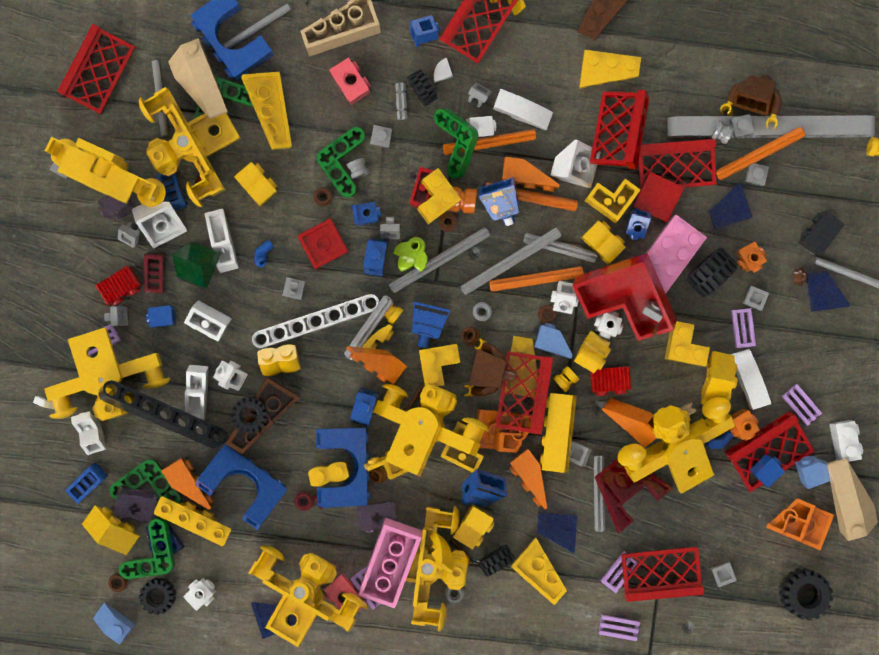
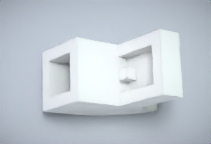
[71,411,106,455]

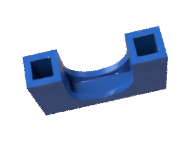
[190,0,274,81]
[316,427,370,508]
[195,444,287,530]

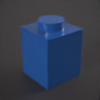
[146,305,176,328]
[750,454,785,488]

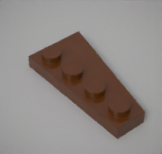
[577,0,628,40]

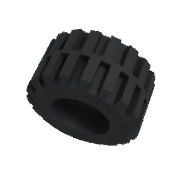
[686,248,738,297]
[779,568,833,621]

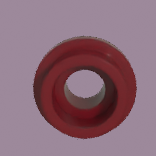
[294,491,314,511]

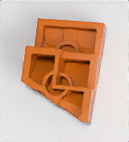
[476,409,532,453]
[766,499,834,551]

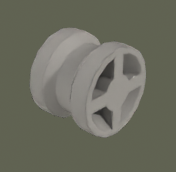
[711,120,734,144]
[347,158,370,179]

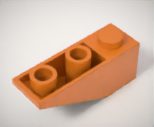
[501,157,560,192]
[346,346,407,384]
[602,398,656,448]
[509,448,547,509]
[162,457,214,510]

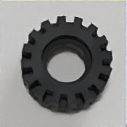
[407,69,438,107]
[231,397,267,433]
[478,545,515,577]
[139,578,176,615]

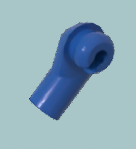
[254,239,274,267]
[705,431,734,449]

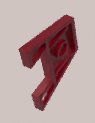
[595,458,673,534]

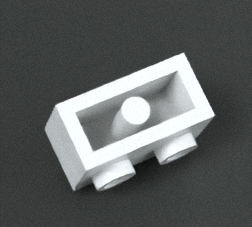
[184,300,232,341]
[829,420,863,462]

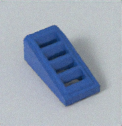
[156,173,187,211]
[65,463,108,504]

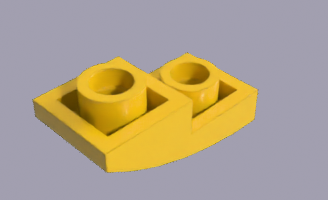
[362,324,394,349]
[429,531,453,574]

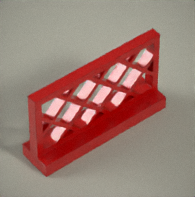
[439,0,518,64]
[57,23,135,115]
[590,90,650,169]
[638,139,717,189]
[495,351,553,435]
[724,411,815,493]
[621,546,704,602]

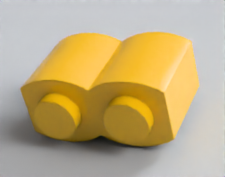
[234,162,278,207]
[581,220,626,264]
[574,330,611,373]
[257,345,301,376]
[308,461,350,487]

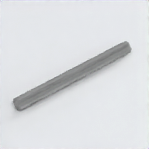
[389,227,490,293]
[460,228,562,295]

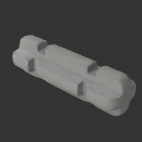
[395,82,408,120]

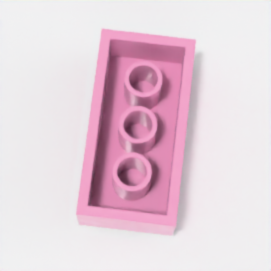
[646,215,707,294]
[358,517,422,608]

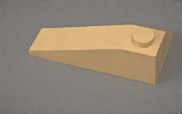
[168,38,228,119]
[827,458,878,541]

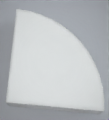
[434,58,453,83]
[33,396,55,410]

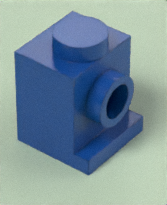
[410,15,440,47]
[352,202,381,226]
[626,208,651,240]

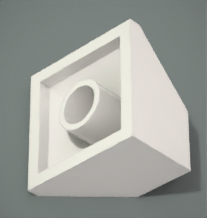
[551,140,601,188]
[132,202,187,249]

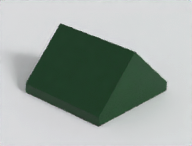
[172,242,221,289]

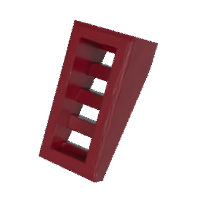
[144,252,165,293]

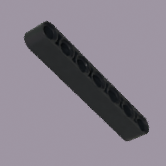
[98,380,228,449]

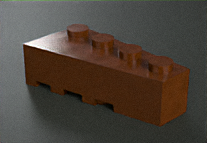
[226,376,300,454]

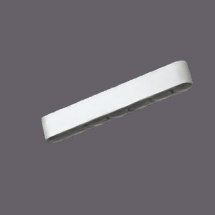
[252,294,380,348]

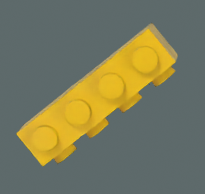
[540,393,577,473]

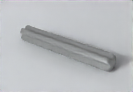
[523,233,598,262]
[344,295,393,360]
[594,455,605,532]

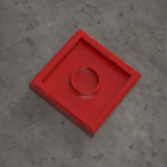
[632,171,684,222]
[297,218,349,270]

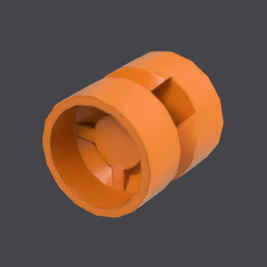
[448,186,477,214]

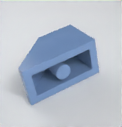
[534,323,572,359]
[795,456,830,489]
[93,602,136,645]

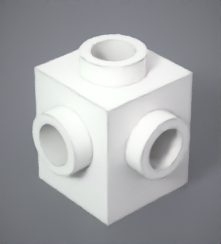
[550,281,579,314]
[594,311,624,339]
[213,360,248,391]
[183,578,216,611]

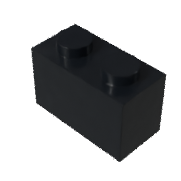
[799,210,845,256]

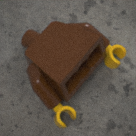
[720,75,782,130]
[464,339,517,397]

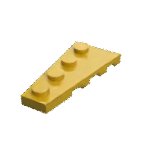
[241,72,292,150]

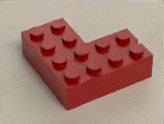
[572,253,677,341]

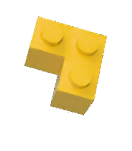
[417,168,461,225]
[584,179,640,223]
[665,321,710,367]
[419,344,460,387]
[701,351,738,404]
[440,421,484,473]
[453,504,495,550]
[82,505,140,555]

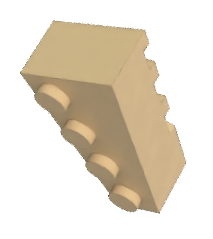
[300,0,381,57]

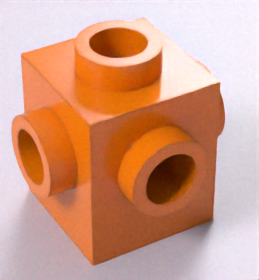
[735,242,767,273]
[730,408,759,440]

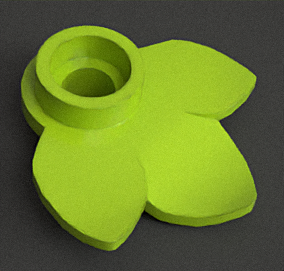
[393,237,428,272]

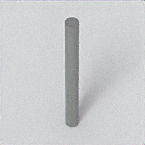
[223,4,291,49]
[152,60,169,137]
[814,257,879,288]

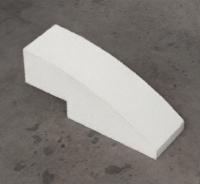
[493,89,553,130]
[204,209,239,273]
[730,349,771,410]
[185,365,209,420]

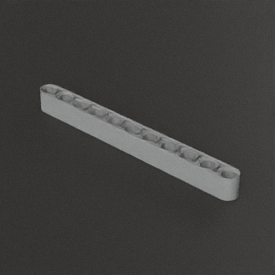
[667,115,876,138]

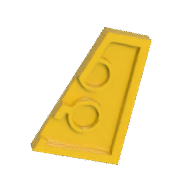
[579,50,641,89]
[505,336,538,398]
[511,537,567,605]

